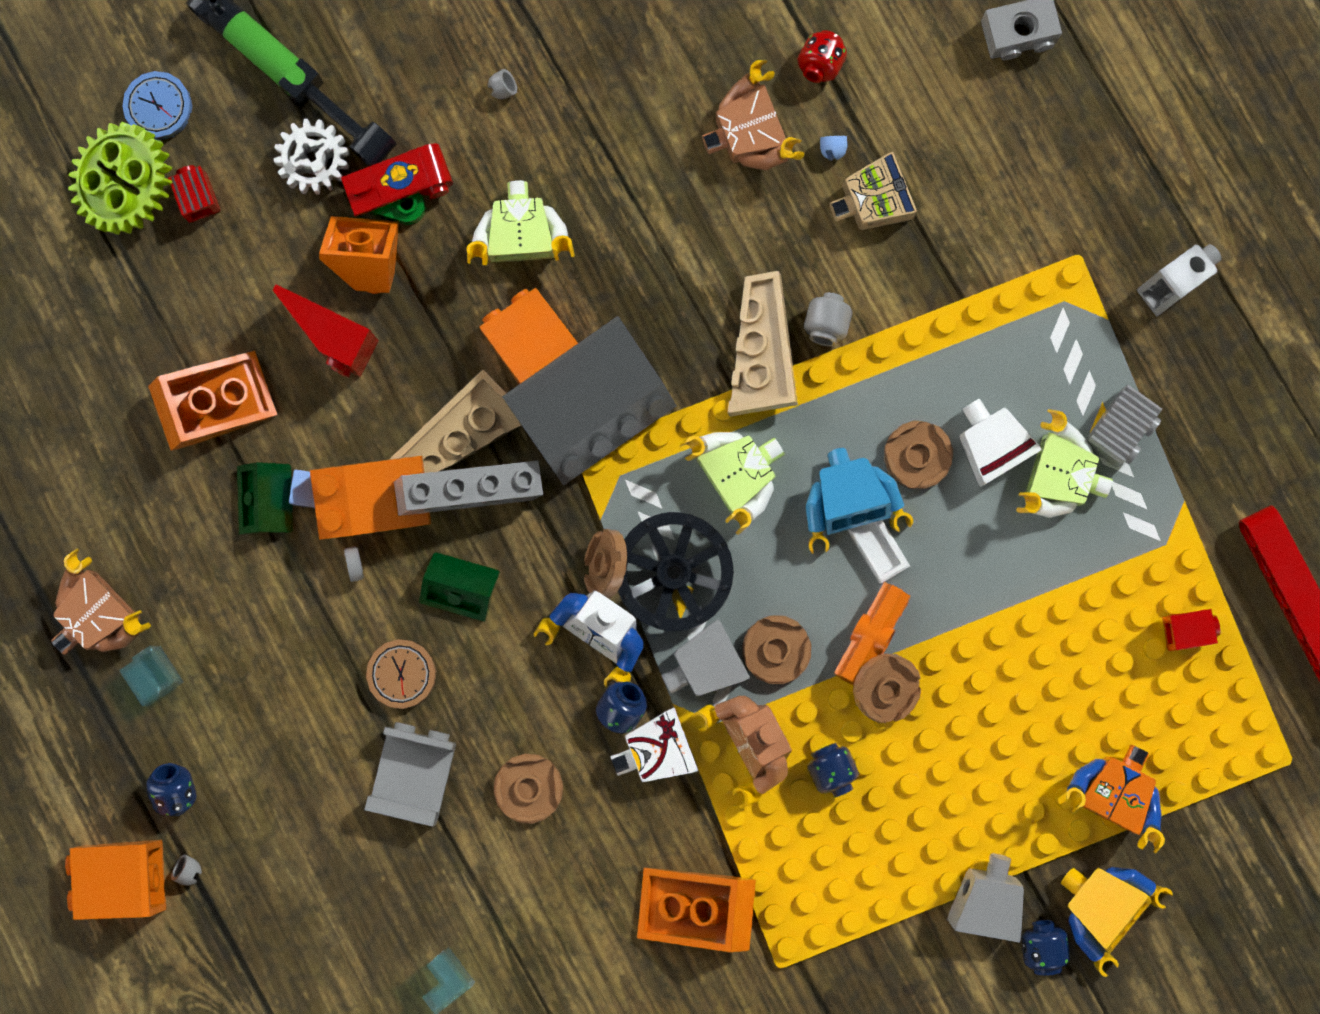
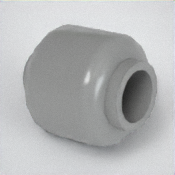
[804,292,852,346]

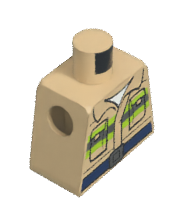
[829,152,917,230]

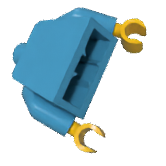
[806,448,913,554]

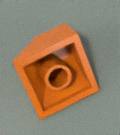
[319,216,399,294]

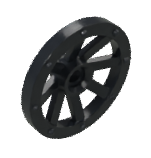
[618,512,734,631]

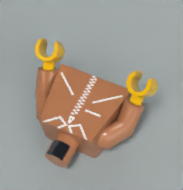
[702,60,804,170]
[51,548,151,655]
[692,696,792,808]

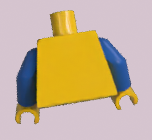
[1061,867,1173,977]

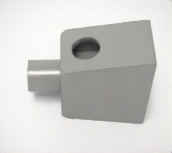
[1136,244,1221,317]
[661,619,750,697]
[947,853,1024,943]

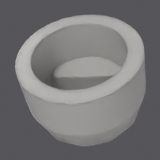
[487,69,517,100]
[171,855,202,886]

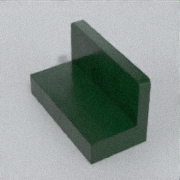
[237,462,293,535]
[419,552,500,622]

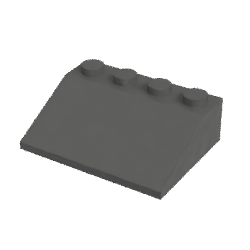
[502,316,677,485]

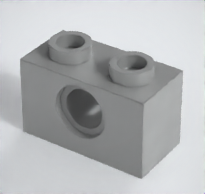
[981,0,1062,60]

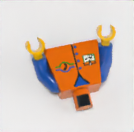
[1058,744,1165,854]

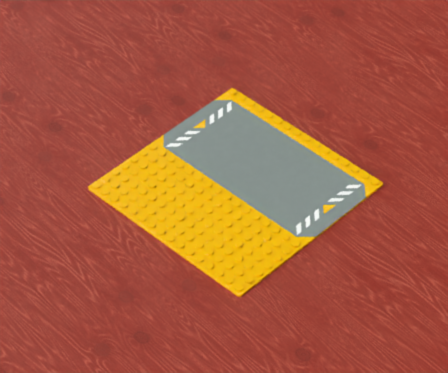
[582,255,1292,968]

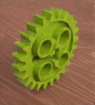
[68,122,172,235]

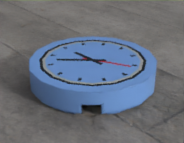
[122,71,193,141]

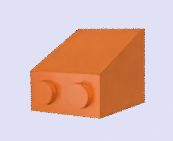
[479,288,578,384]
[65,840,166,920]

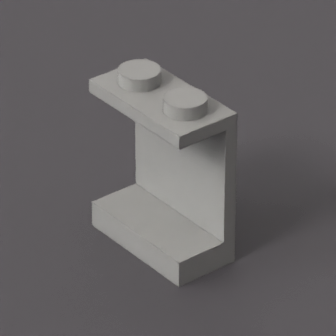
[365,722,456,826]

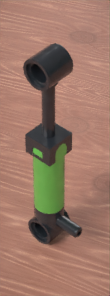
[185,0,397,166]

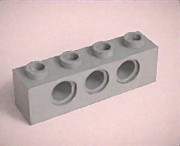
[394,461,543,516]

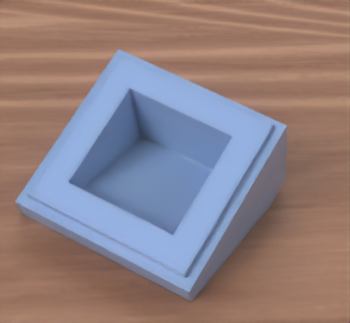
[289,469,315,508]

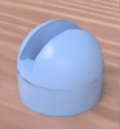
[820,136,847,160]

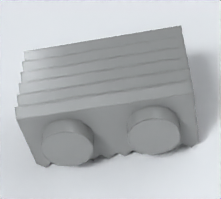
[1086,385,1162,467]

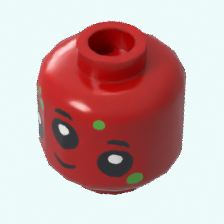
[797,30,847,83]

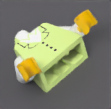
[467,181,575,265]
[1016,409,1113,518]
[679,432,785,535]

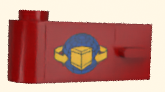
[341,143,453,217]

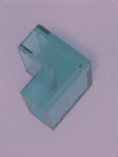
[119,645,184,707]
[422,947,475,1014]

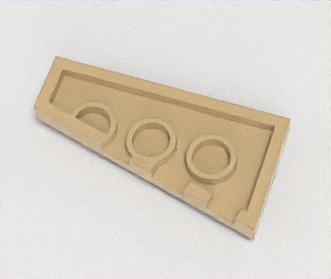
[728,271,798,417]
[390,370,522,473]

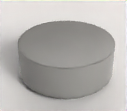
[344,546,364,582]

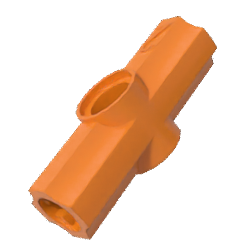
[834,582,911,686]

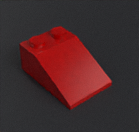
[273,284,379,378]

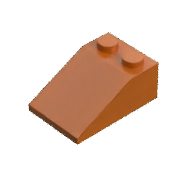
[148,350,277,451]
[310,455,431,540]
[637,868,756,952]

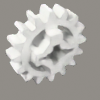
[274,119,350,195]

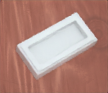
[847,520,910,584]

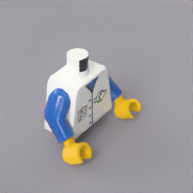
[534,590,643,687]

